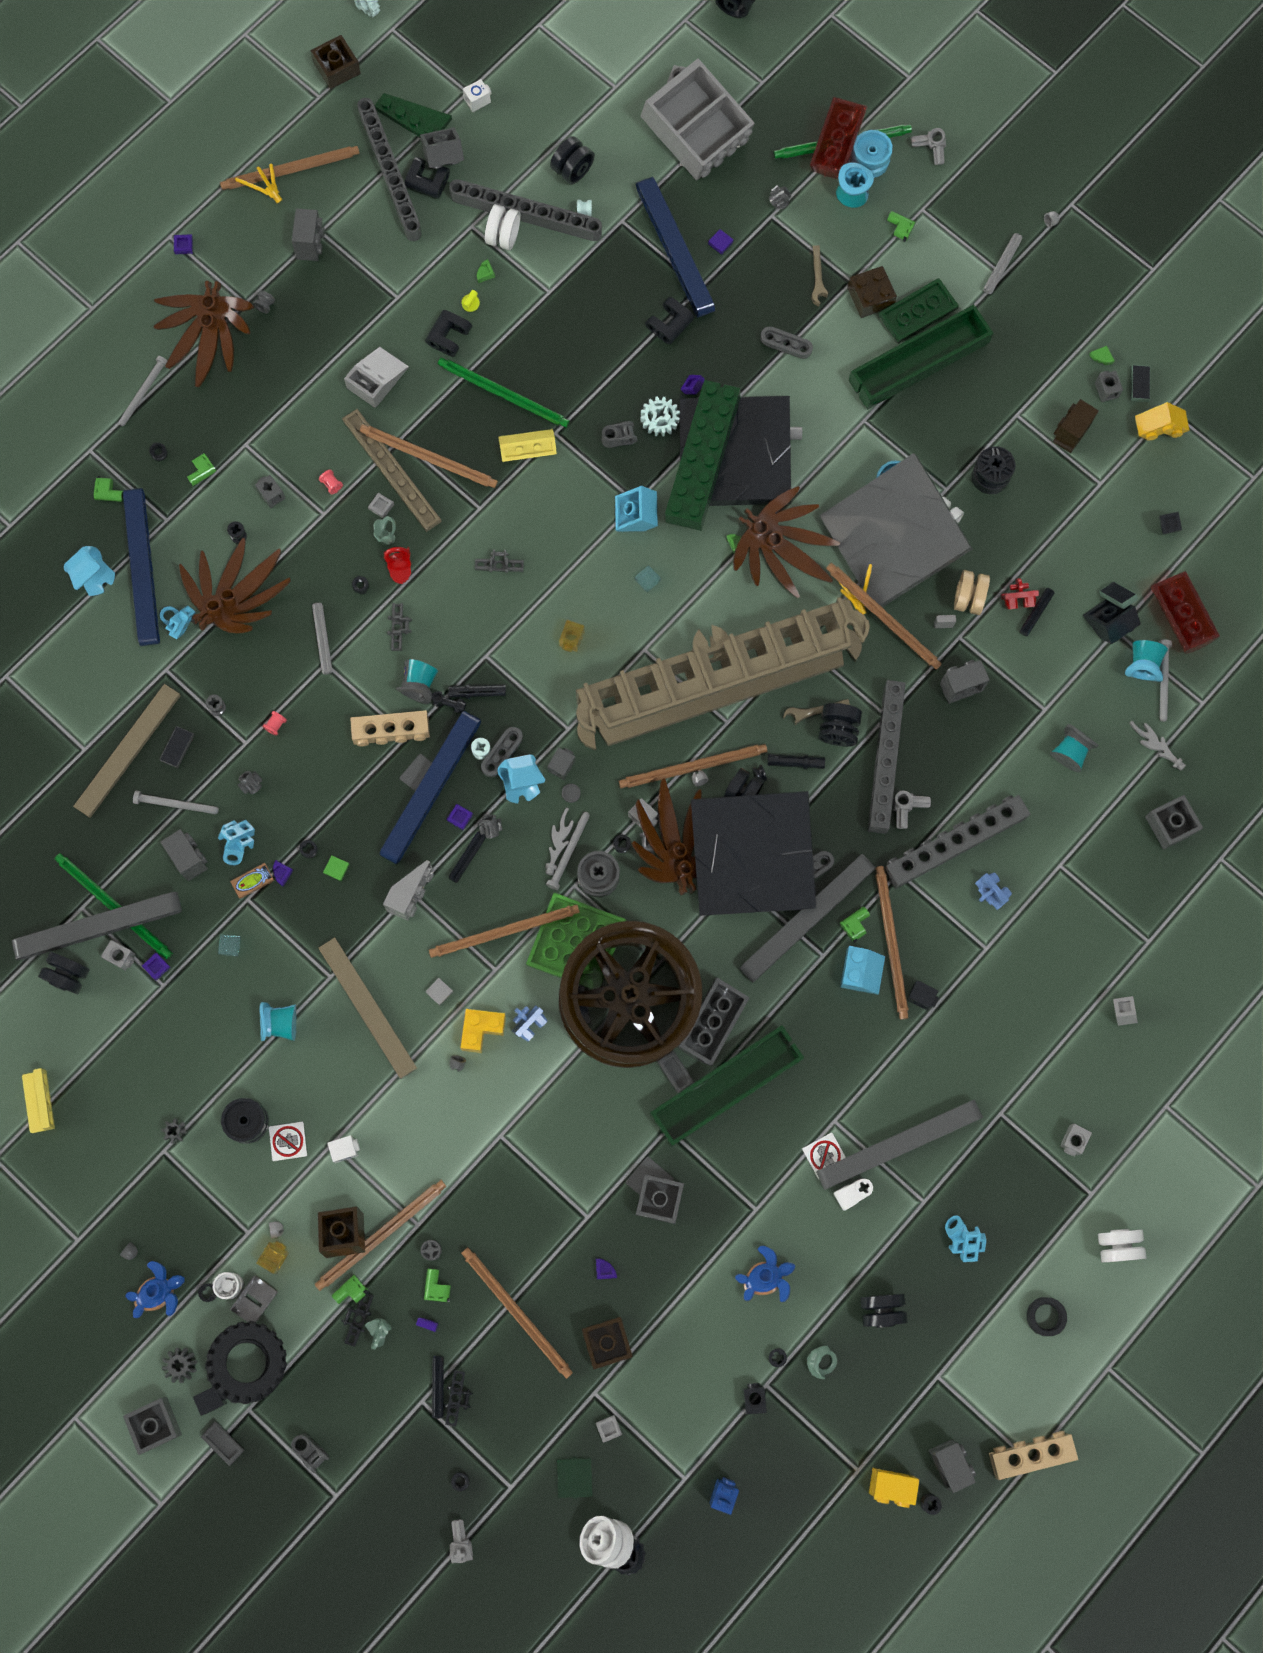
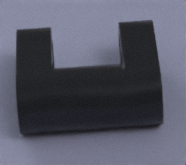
[405,157,450,199]
[645,297,694,345]
[425,310,472,357]

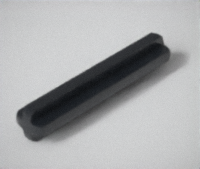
[1019,588,1055,636]
[449,831,486,883]
[432,1356,444,1419]

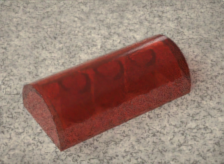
[810,97,867,179]
[1151,571,1220,654]

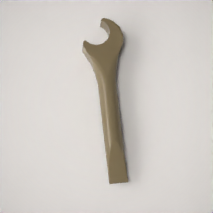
[812,245,828,306]
[783,699,850,725]

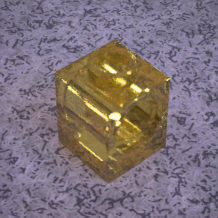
[559,620,585,652]
[256,1241,289,1274]

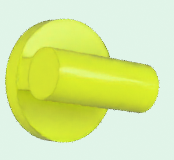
[462,290,480,312]

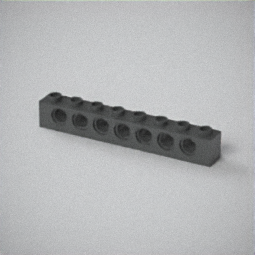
[867,680,906,834]
[884,795,1031,889]

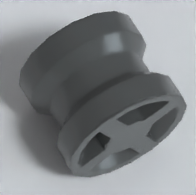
[253,291,275,314]
[421,1240,442,1261]

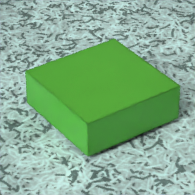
[323,856,350,881]

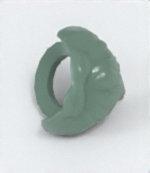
[373,516,396,545]
[365,1318,392,1350]
[806,1346,837,1380]

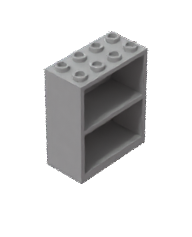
[640,58,755,181]

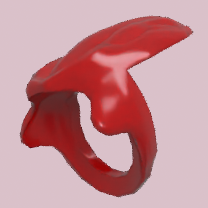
[384,547,411,585]

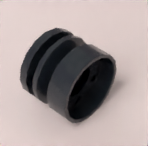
[971,446,1016,495]
[818,703,862,747]

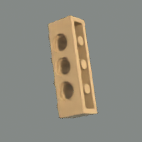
[351,710,430,746]
[989,1431,1078,1480]

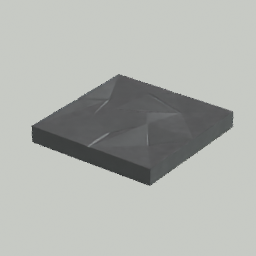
[820,453,973,607]

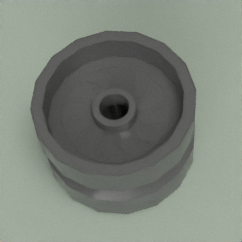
[577,851,620,898]

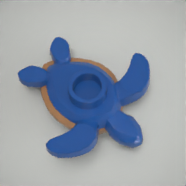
[735,1246,795,1302]
[125,1261,185,1318]

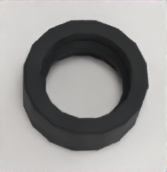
[1027,1297,1067,1336]

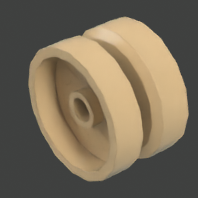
[954,570,990,615]

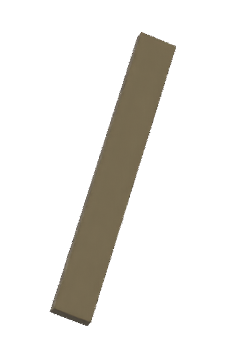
[342,409,441,532]
[73,684,181,818]
[319,938,418,1079]

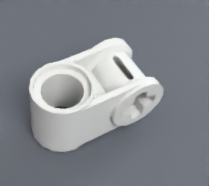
[833,1179,873,1211]

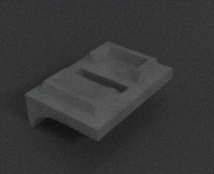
[230,1275,278,1323]

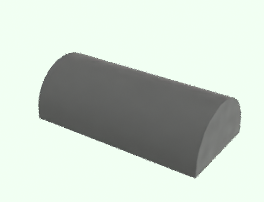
[677,978,750,1066]

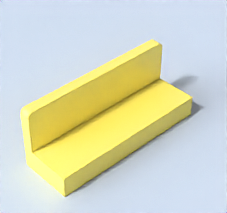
[499,429,557,462]
[22,1068,55,1133]

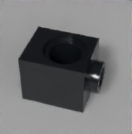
[1159,511,1182,535]
[907,980,939,1011]
[743,1383,767,1415]
[193,1388,227,1416]

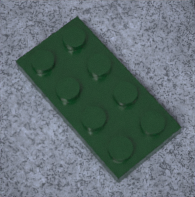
[879,278,959,344]

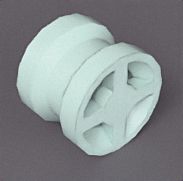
[577,200,592,217]
[471,738,491,760]

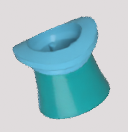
[836,163,874,208]
[1125,640,1168,682]
[260,1002,296,1041]

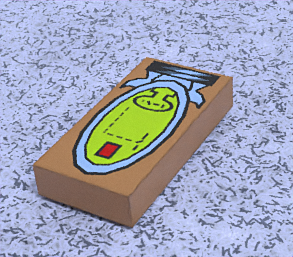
[230,863,275,899]

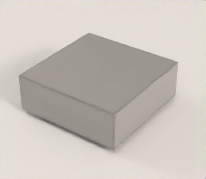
[368,493,394,519]
[934,615,956,628]
[426,978,453,1006]
[596,1415,622,1443]

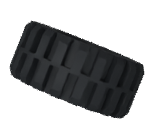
[205,1321,287,1404]

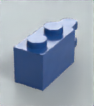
[709,1477,739,1515]

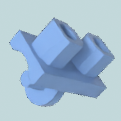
[975,873,1012,910]
[512,1005,547,1041]

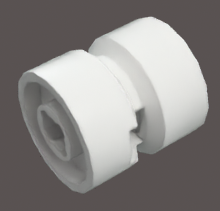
[213,1272,244,1299]

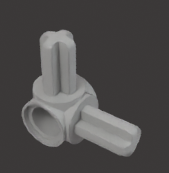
[911,128,946,165]
[893,791,931,829]
[450,1519,473,1563]

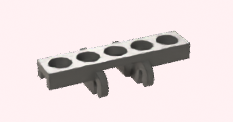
[475,549,524,573]
[387,603,412,651]

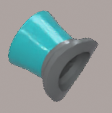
[395,659,438,704]
[1050,724,1099,772]

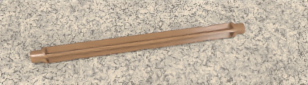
[220,146,360,190]
[359,424,498,488]
[826,562,942,670]
[619,744,767,789]
[875,866,909,1020]
[429,904,580,958]
[314,1180,447,1291]
[461,1248,573,1379]

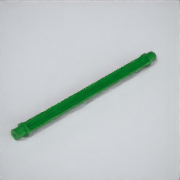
[773,124,912,159]
[438,357,570,428]
[55,853,173,959]

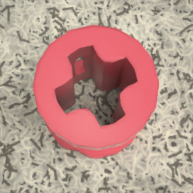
[319,470,343,495]
[262,711,287,736]

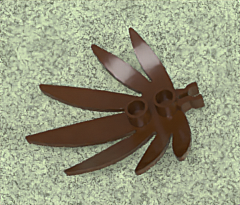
[154,281,254,387]
[733,486,840,598]
[179,538,291,633]
[632,778,702,896]

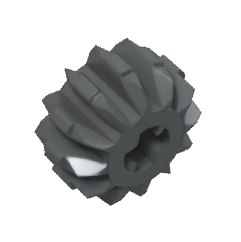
[162,1348,198,1383]

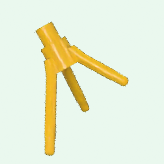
[235,164,282,203]
[839,564,872,614]

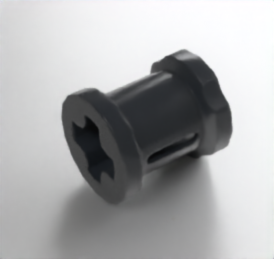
[227,521,247,544]
[920,1494,942,1515]

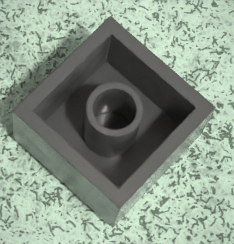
[420,127,464,169]
[292,208,325,261]
[940,660,990,704]
[1145,795,1203,849]
[161,829,208,881]
[636,1175,684,1224]
[123,1397,182,1455]
[929,1440,976,1493]

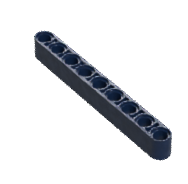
[636,176,715,318]
[123,488,160,646]
[380,711,481,864]

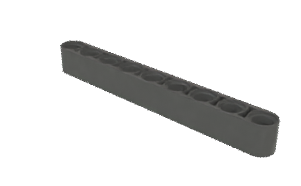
[357,98,422,241]
[449,179,602,241]
[739,854,876,983]
[11,892,182,960]
[816,1099,983,1190]

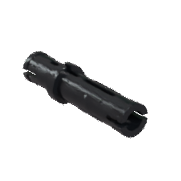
[449,684,506,699]
[767,754,825,770]

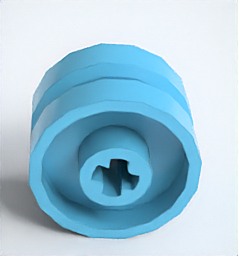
[851,130,893,178]

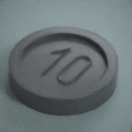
[562,784,581,803]

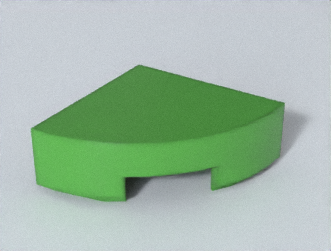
[477,259,495,283]
[1089,346,1115,365]
[726,534,741,553]

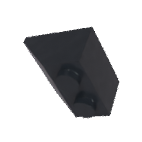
[1083,600,1141,644]

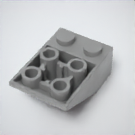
[344,347,409,408]
[383,860,434,921]

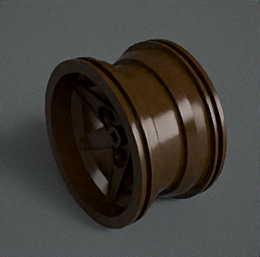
[558,921,702,1068]

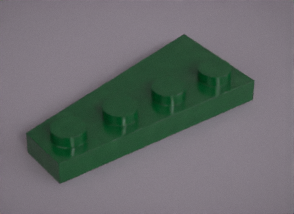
[374,93,452,138]

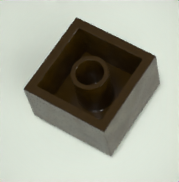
[310,35,361,90]
[847,266,897,318]
[1053,399,1099,453]
[318,1206,365,1258]
[582,1316,633,1370]

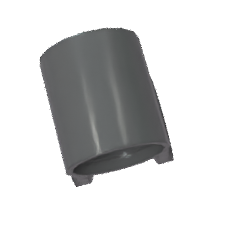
[601,421,638,448]
[291,1433,330,1473]

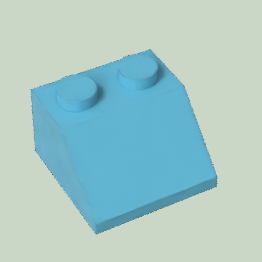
[615,486,658,532]
[840,946,885,995]

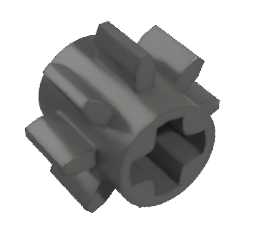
[769,185,791,209]
[238,771,263,794]
[478,814,503,838]
[161,1118,188,1144]

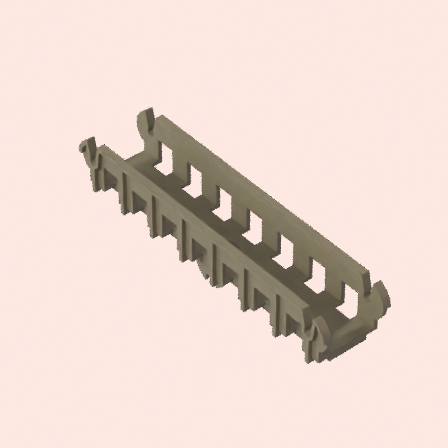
[576,597,870,750]

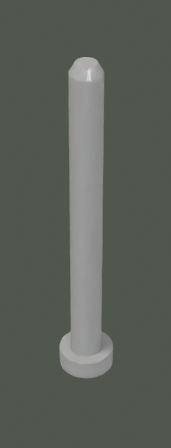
[118,356,167,426]
[1159,640,1172,722]
[133,790,219,814]
[546,812,590,890]

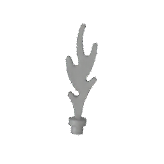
[1129,721,1186,771]
[545,808,574,876]

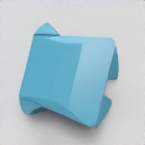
[64,546,115,596]
[497,755,545,803]

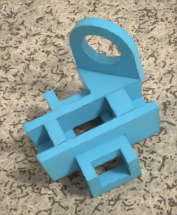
[160,606,195,639]
[218,820,255,865]
[945,1216,986,1262]

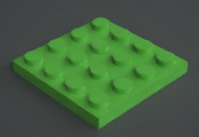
[526,893,626,989]

